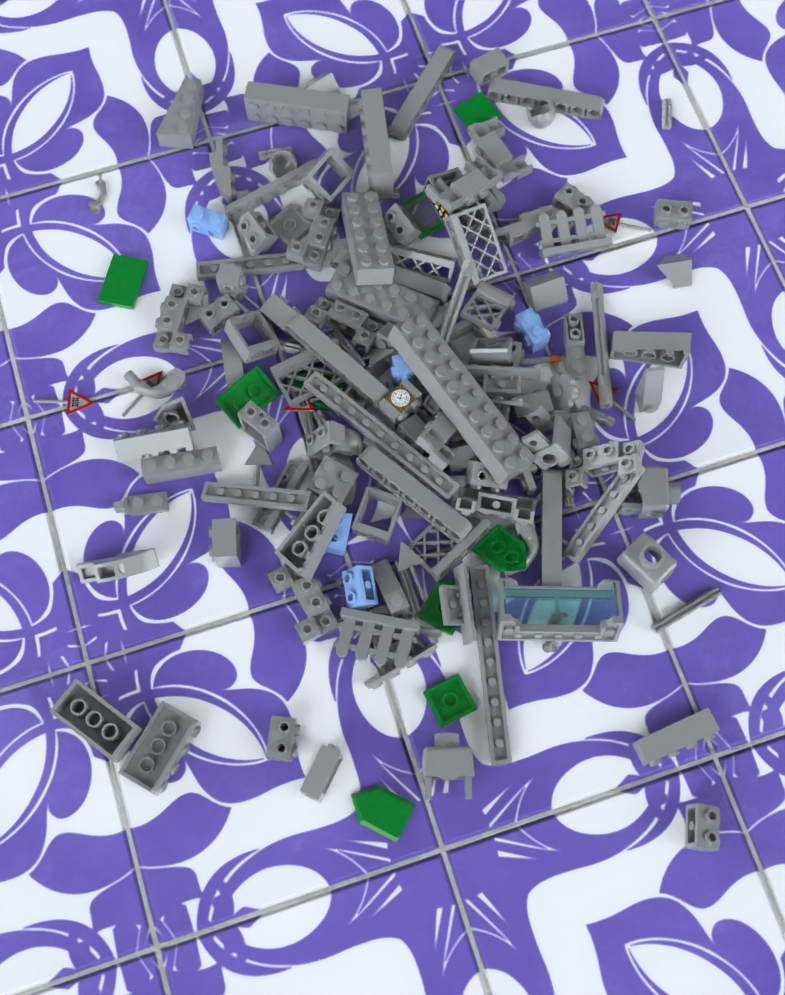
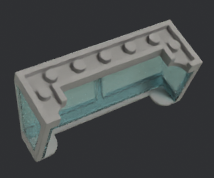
[497,577,624,642]

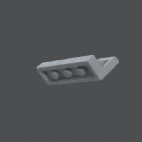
[389,242,457,283]
[252,459,310,535]

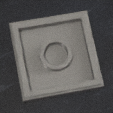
[268,203,312,247]

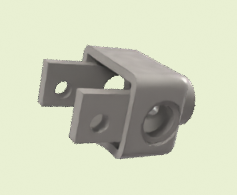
[522,405,575,470]
[618,465,681,519]
[617,533,677,593]
[421,733,475,800]

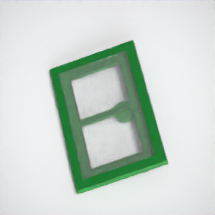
[399,191,445,240]

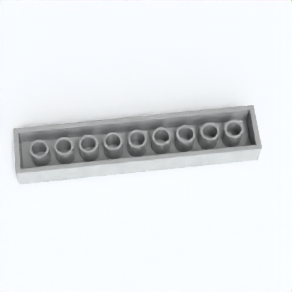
[387,312,536,485]

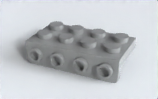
[118,700,201,796]

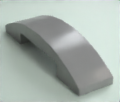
[221,338,244,389]

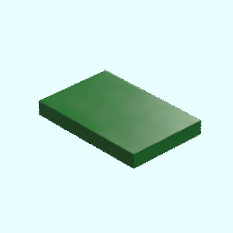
[98,254,149,310]
[214,365,281,429]

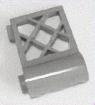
[459,281,516,332]

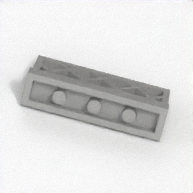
[443,203,508,287]
[270,337,344,407]
[408,499,492,583]

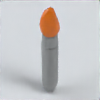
[519,355,562,365]

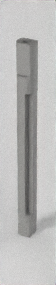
[421,259,476,390]
[590,281,613,409]

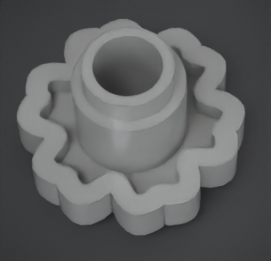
[546,373,580,411]

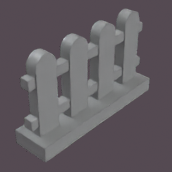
[535,204,613,259]
[333,607,421,670]

